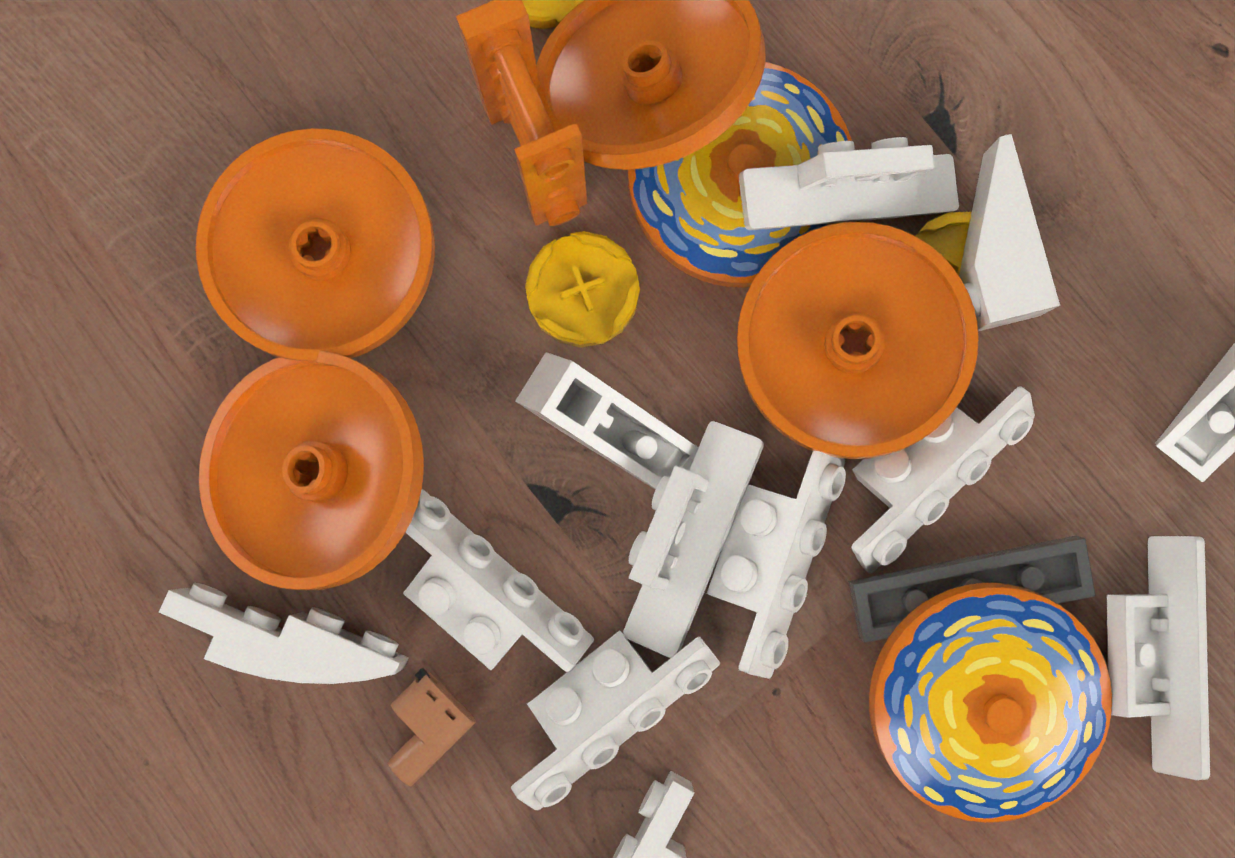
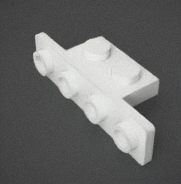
[739,137,959,230]
[851,386,1035,574]
[623,421,764,658]
[706,450,846,679]
[403,489,594,672]
[1107,536,1210,780]
[511,630,720,810]

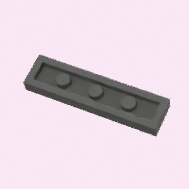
[848,535,1095,643]

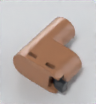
[387,668,476,787]

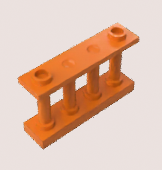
[455,0,587,226]

